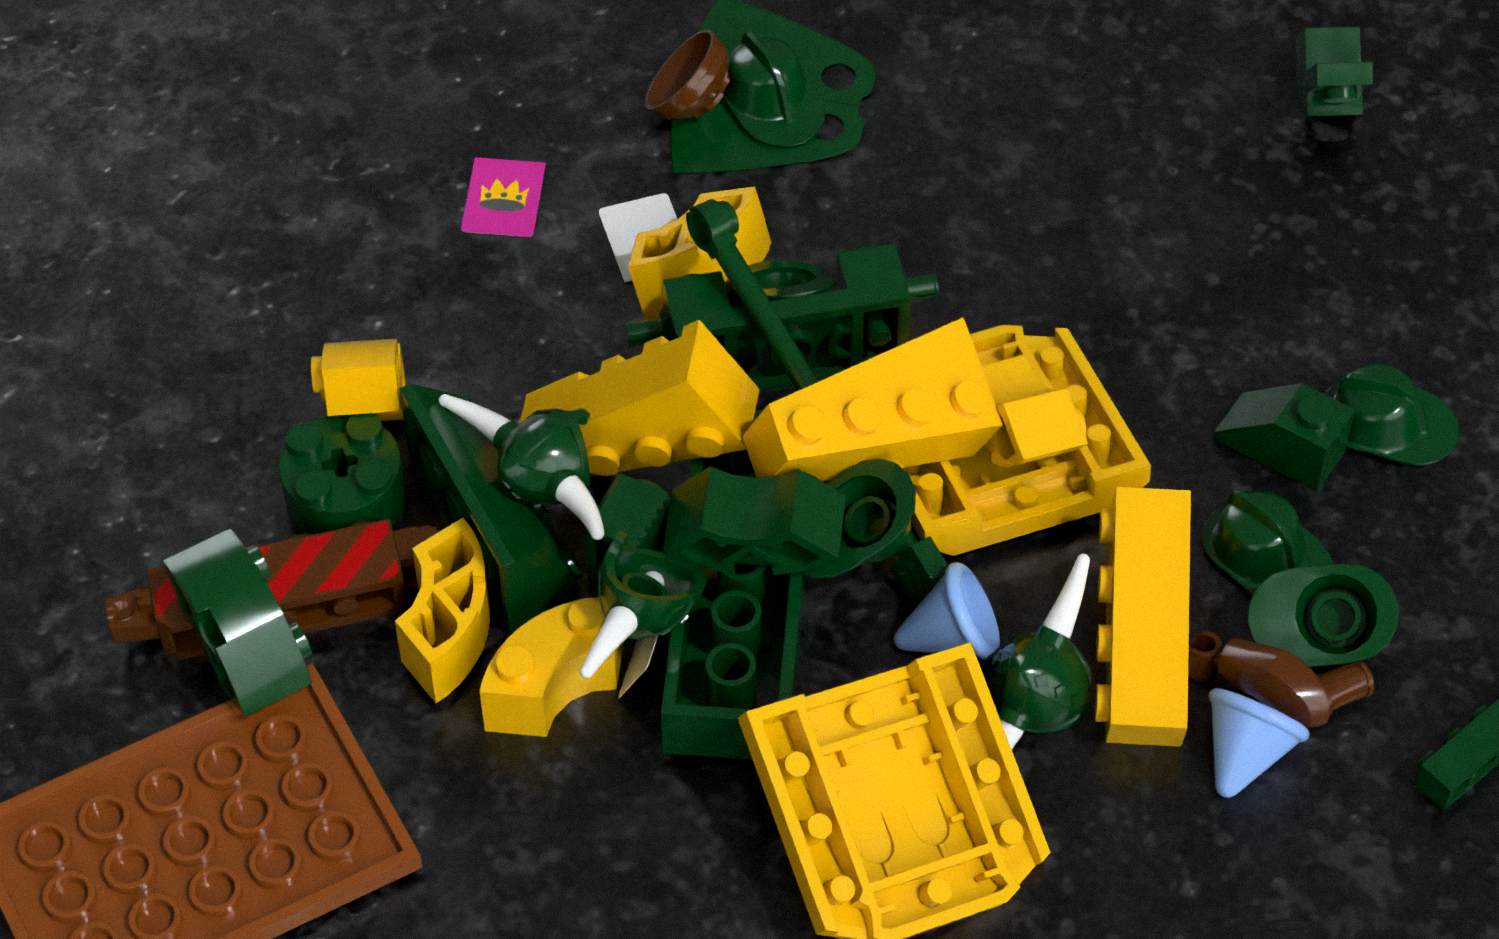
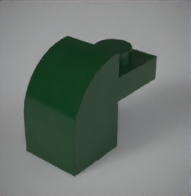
[1295,27,1373,116]

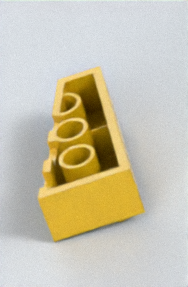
[742,317,1003,481]
[519,320,760,477]
[1095,487,1191,747]

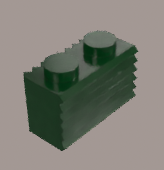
[583,474,670,598]

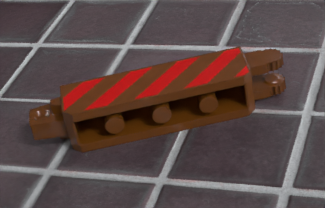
[105,518,441,660]

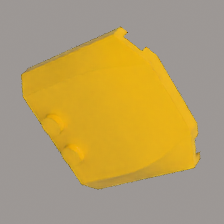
[902,325,1151,556]
[738,642,1051,939]

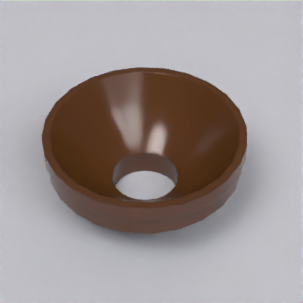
[645,29,731,120]

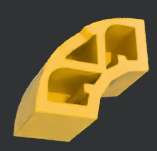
[628,186,771,320]
[311,339,406,421]
[981,355,1088,467]
[395,517,490,703]
[480,597,624,737]

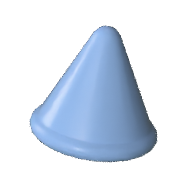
[893,562,1000,661]
[1208,688,1309,798]

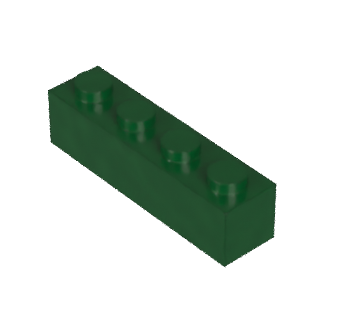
[1415,693,1499,811]

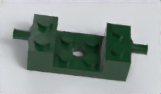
[625,243,939,394]

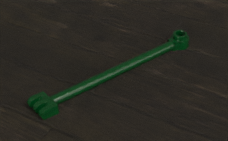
[686,199,948,600]

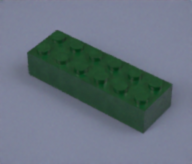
[661,410,806,760]

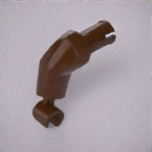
[1188,631,1374,728]

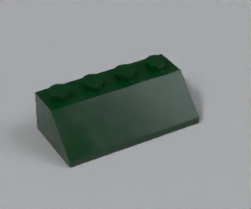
[399,384,581,635]

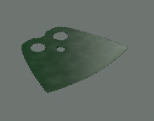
[671,0,875,174]

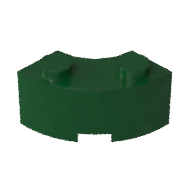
[663,466,846,575]
[163,528,312,717]

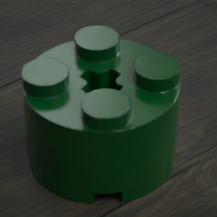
[279,413,407,535]

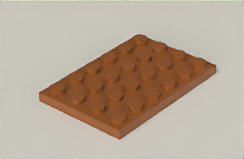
[0,663,423,939]

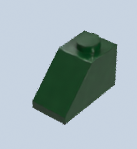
[1213,383,1355,492]

